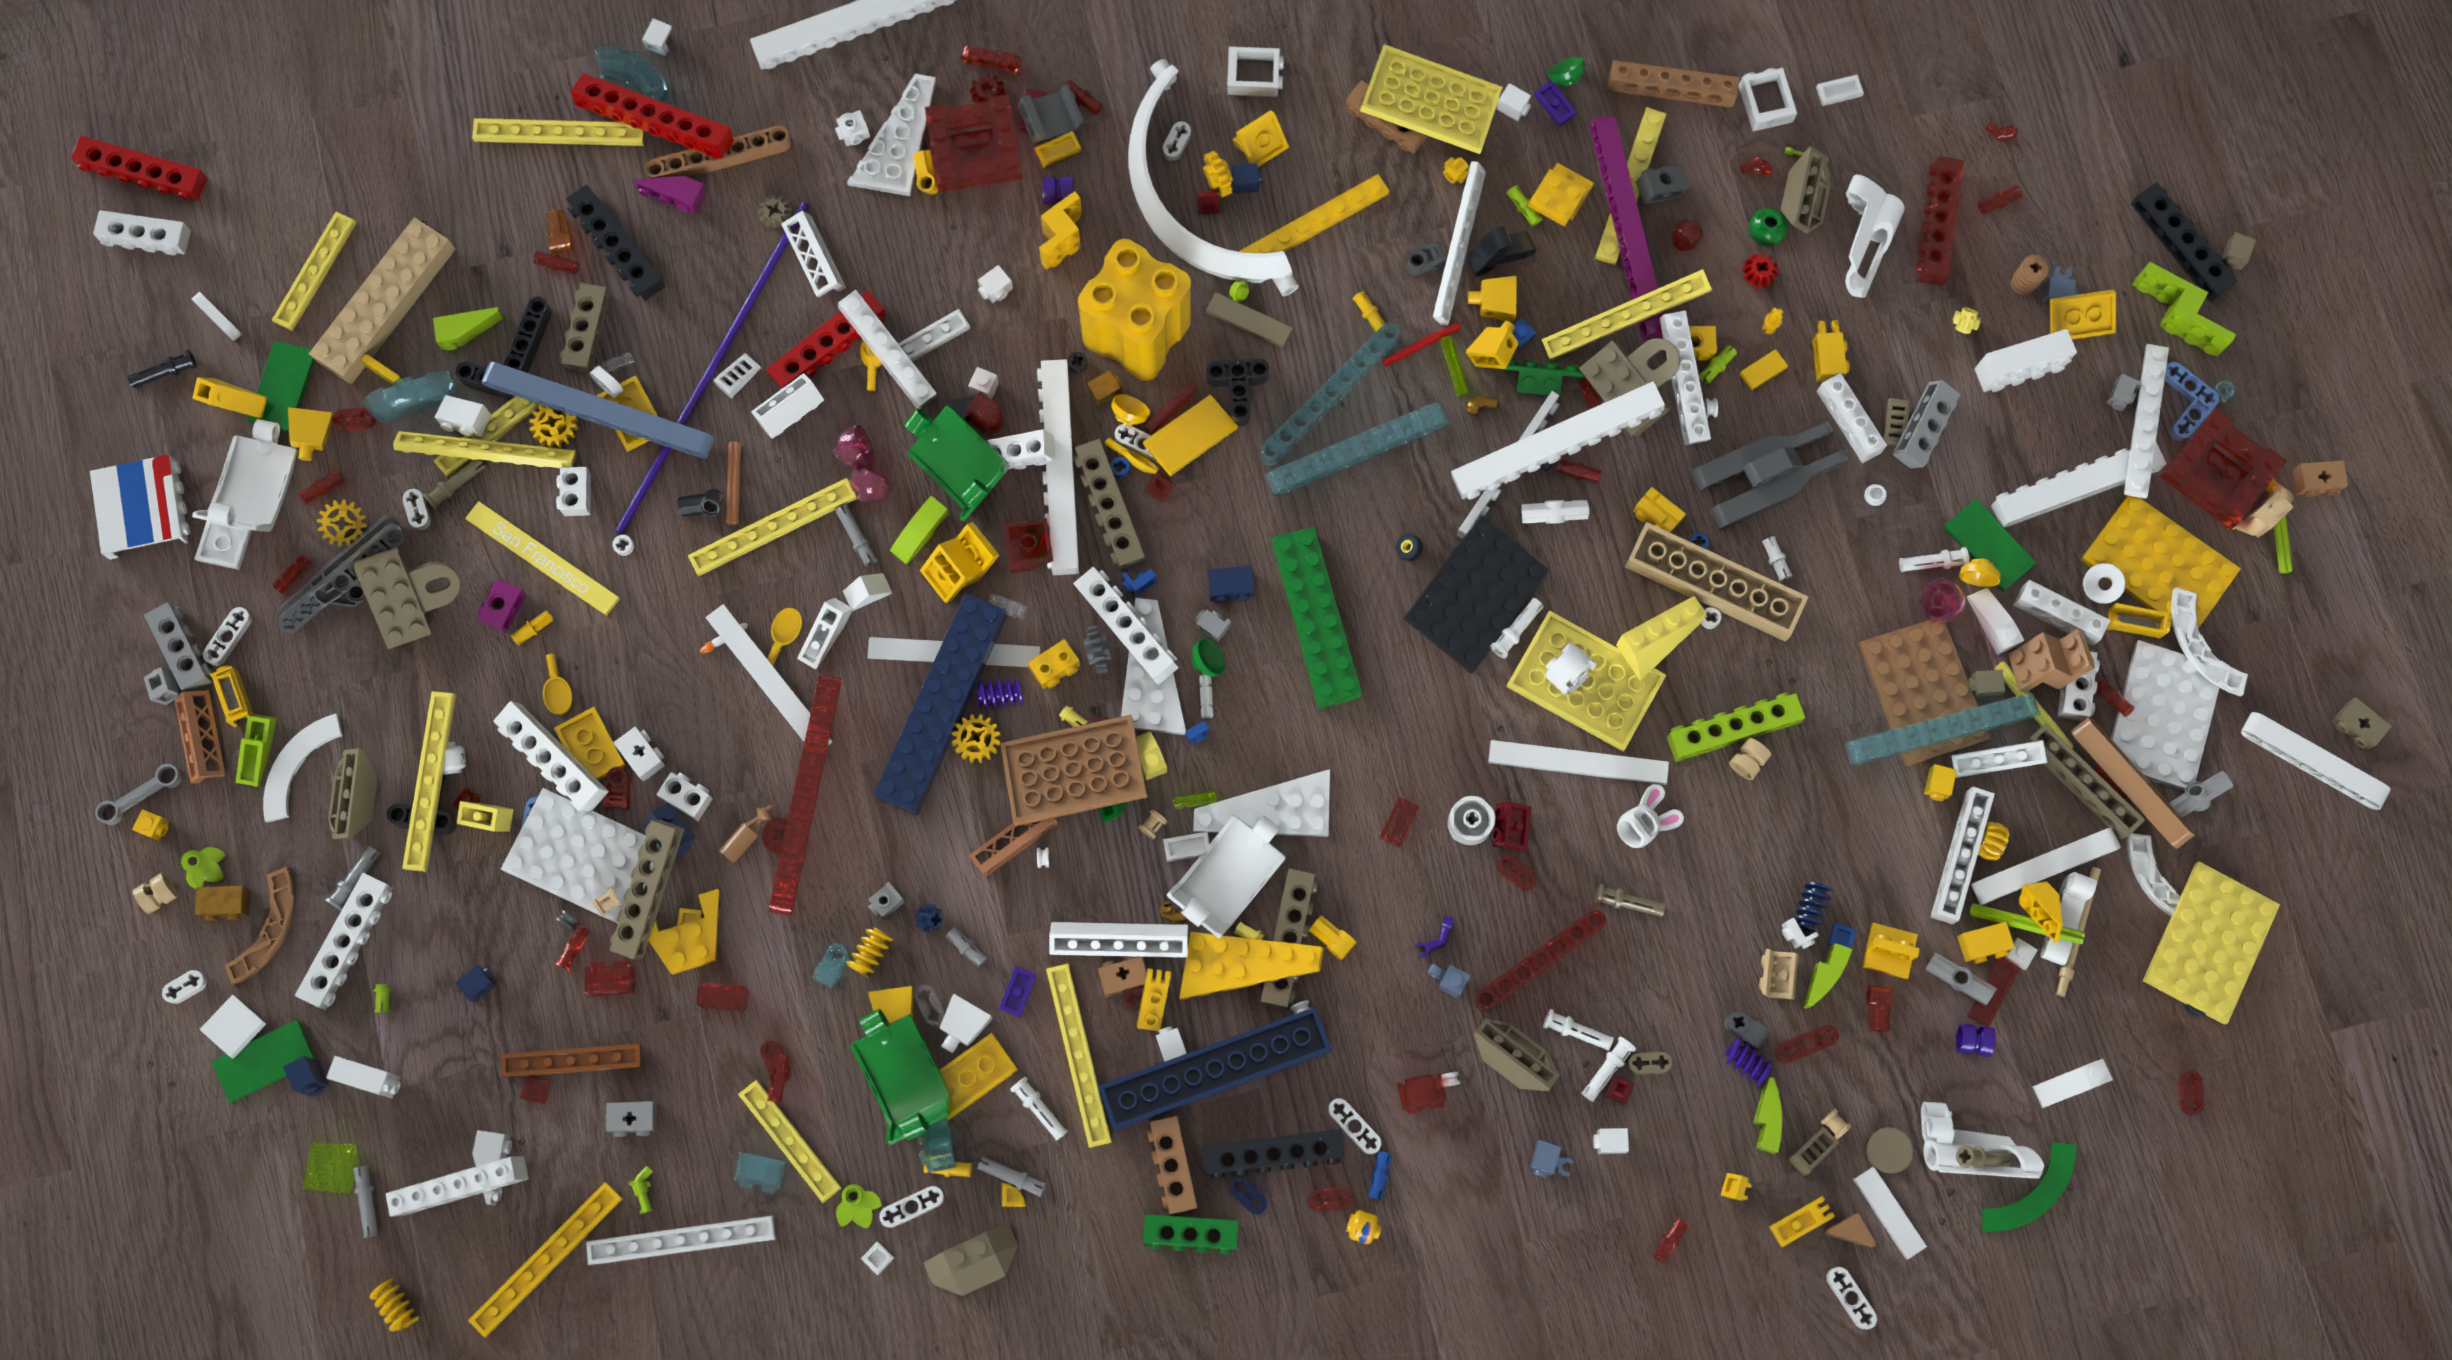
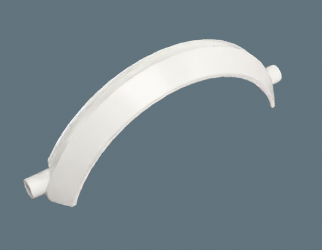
[1128,59,1299,296]

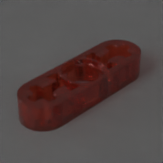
[960,46,1022,72]
[1775,1025,1839,1064]

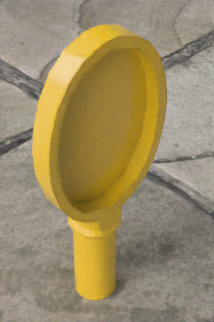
[860,340,882,392]
[1105,438,1159,474]
[767,608,802,666]
[542,654,573,715]

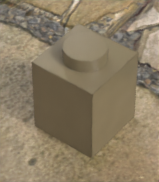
[2221,232,2256,270]
[1968,670,2005,698]

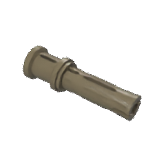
[422,459,486,510]
[1595,884,1665,917]
[1956,1146,2011,1168]

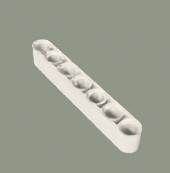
[2241,712,2391,810]
[1971,827,2121,905]

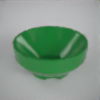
[1548,57,1586,87]
[1749,208,1788,246]
[1191,638,1225,677]

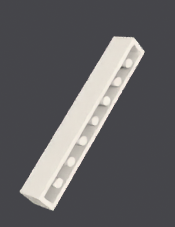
[1991,442,2167,528]

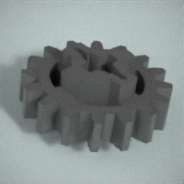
[1084,625,1111,674]

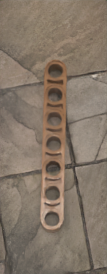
[645,126,791,178]
[2071,716,2195,849]

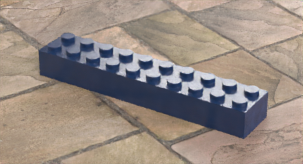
[874,593,1007,816]
[1098,1007,1332,1132]

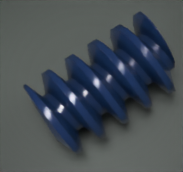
[1793,882,1833,933]

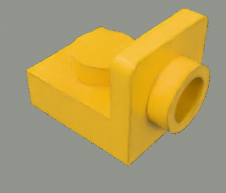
[132,809,169,841]

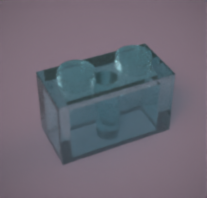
[917,1117,956,1173]
[733,1152,788,1193]

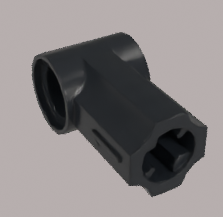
[677,489,724,517]

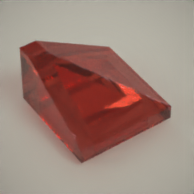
[1144,471,1174,503]
[453,787,481,809]
[520,1077,551,1104]

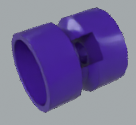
[1043,176,1074,204]
[1955,1023,1996,1057]

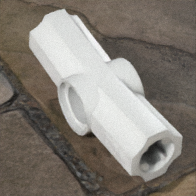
[1521,500,1589,524]

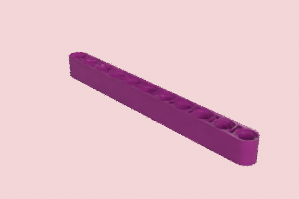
[1590,116,1664,341]

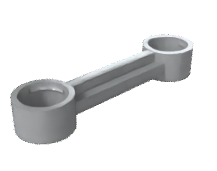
[95,764,183,825]

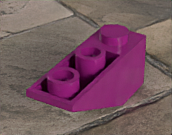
[634,176,707,214]

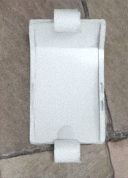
[192,419,298,532]
[1167,814,1286,938]

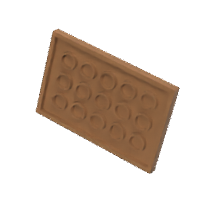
[1858,616,1991,767]
[1000,715,1147,826]

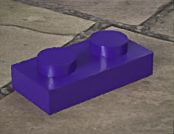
[1534,81,1577,127]
[999,966,1037,1018]

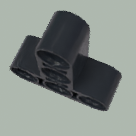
[1467,226,1536,276]
[1206,359,1269,427]
[386,775,457,835]

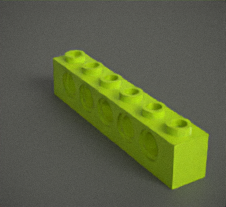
[1667,692,1805,762]

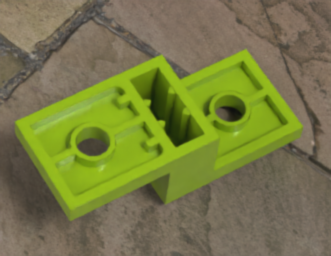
[2132,262,2236,356]

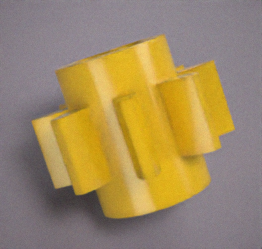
[1443,157,1469,184]

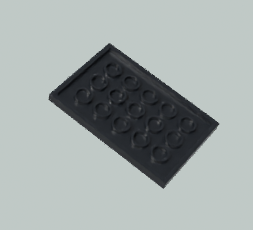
[1403,515,1549,673]

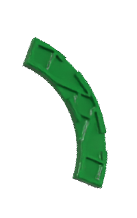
[1982,1143,2077,1232]

